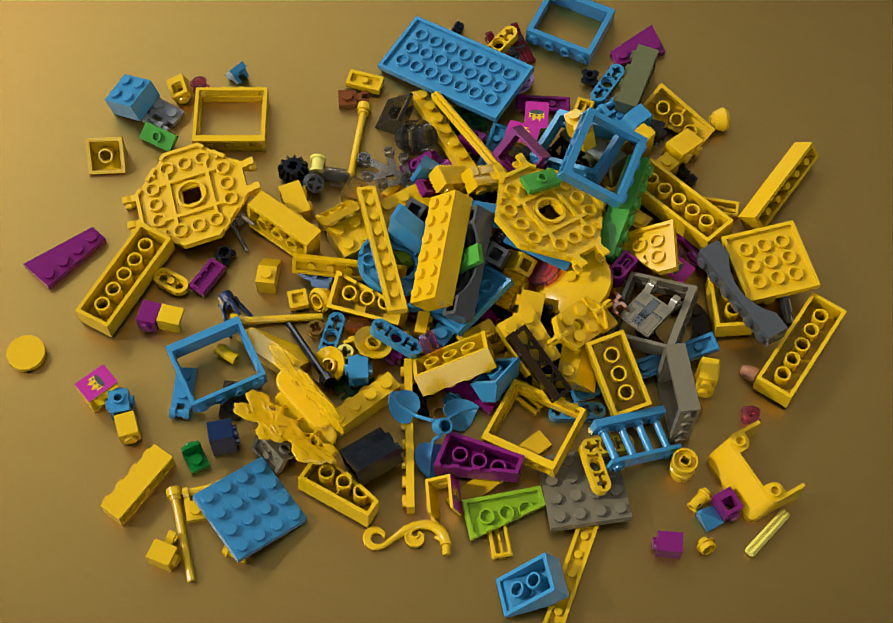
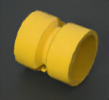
[668,448,699,483]

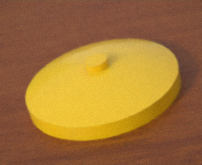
[536,251,613,316]

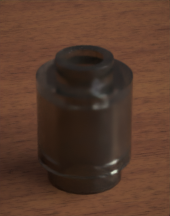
[323,167,351,187]

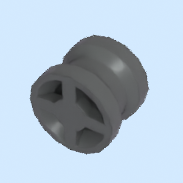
[302,173,324,193]

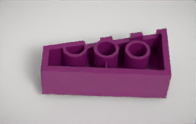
[434,431,525,483]

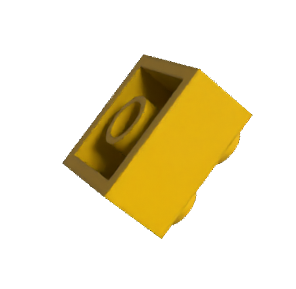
[414,310,435,344]

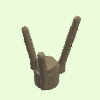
[230,210,255,252]

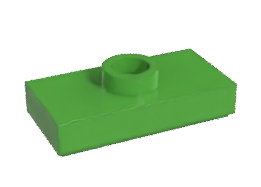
[139,121,179,151]
[519,168,562,195]
[459,243,484,274]

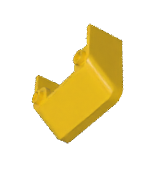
[707,420,806,522]

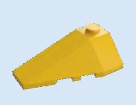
[642,82,715,142]

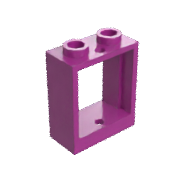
[492,125,551,172]

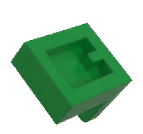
[181,440,211,476]

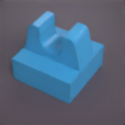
[225,61,249,84]

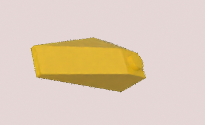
[556,321,597,394]
[236,326,311,375]

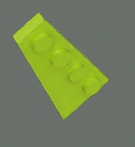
[461,486,546,541]

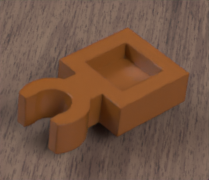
[338,90,369,109]
[606,287,629,318]

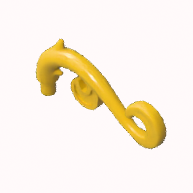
[363,516,452,556]

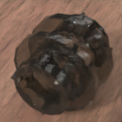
[395,119,438,156]

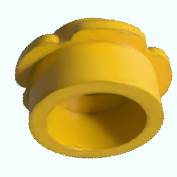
[697,536,716,555]

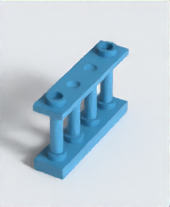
[588,405,682,472]

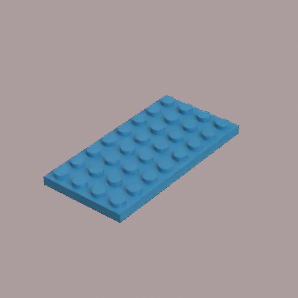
[378,16,534,122]

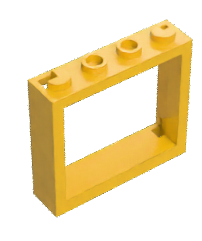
[192,86,269,151]
[481,379,587,478]

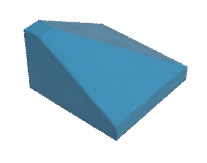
[696,505,724,532]

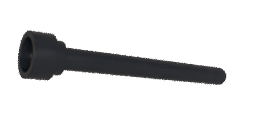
[285,321,337,389]

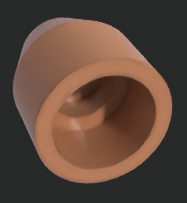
[740,365,761,384]

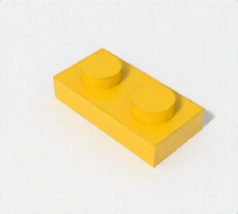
[345,69,384,95]

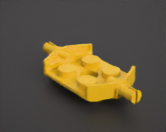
[547,295,613,351]

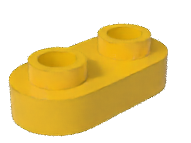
[153,268,189,296]

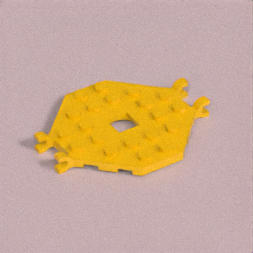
[121,142,263,249]
[489,153,610,275]

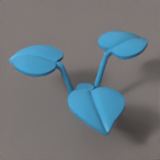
[388,390,479,478]

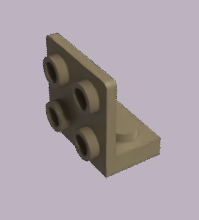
[250,435,295,475]

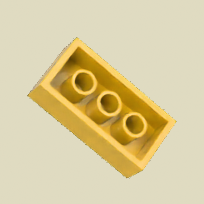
[247,190,321,256]
[412,330,497,397]
[584,330,652,416]

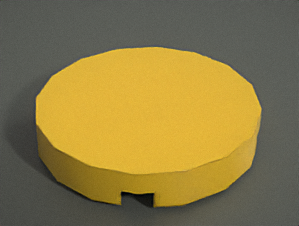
[6,335,46,372]

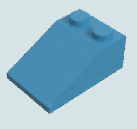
[496,552,569,618]

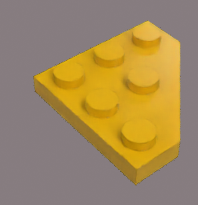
[623,219,679,275]

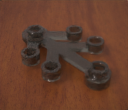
[357,146,415,190]

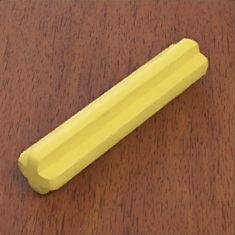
[745,509,790,557]

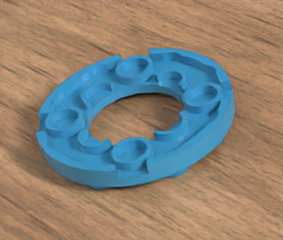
[358,230,419,296]

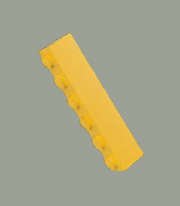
[738,142,819,230]

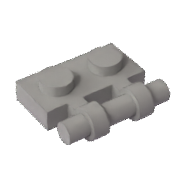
[141,97,185,132]

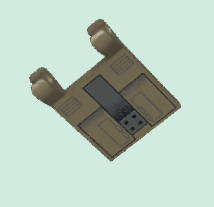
[620,279,682,338]

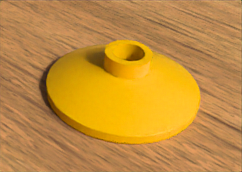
[354,326,392,359]
[311,346,345,383]

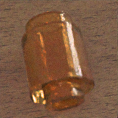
[344,316,373,336]

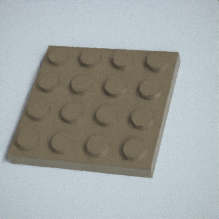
[538,447,632,532]

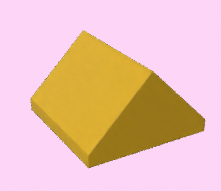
[85,136,127,174]

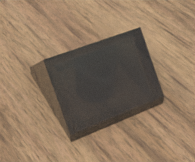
[375,92,414,137]

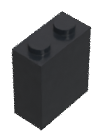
[339,427,404,485]

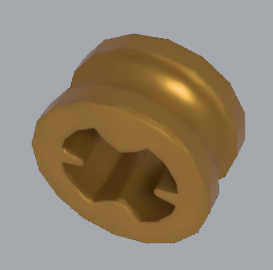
[307,319,324,339]

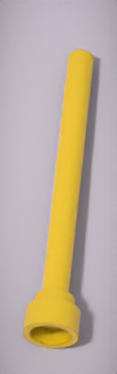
[347,101,372,180]
[230,313,324,325]
[166,486,196,583]

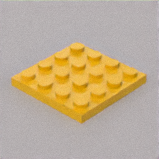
[720,220,821,303]

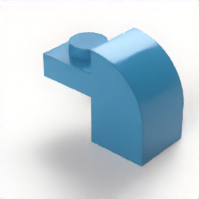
[619,103,653,131]

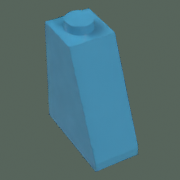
[388,203,426,254]

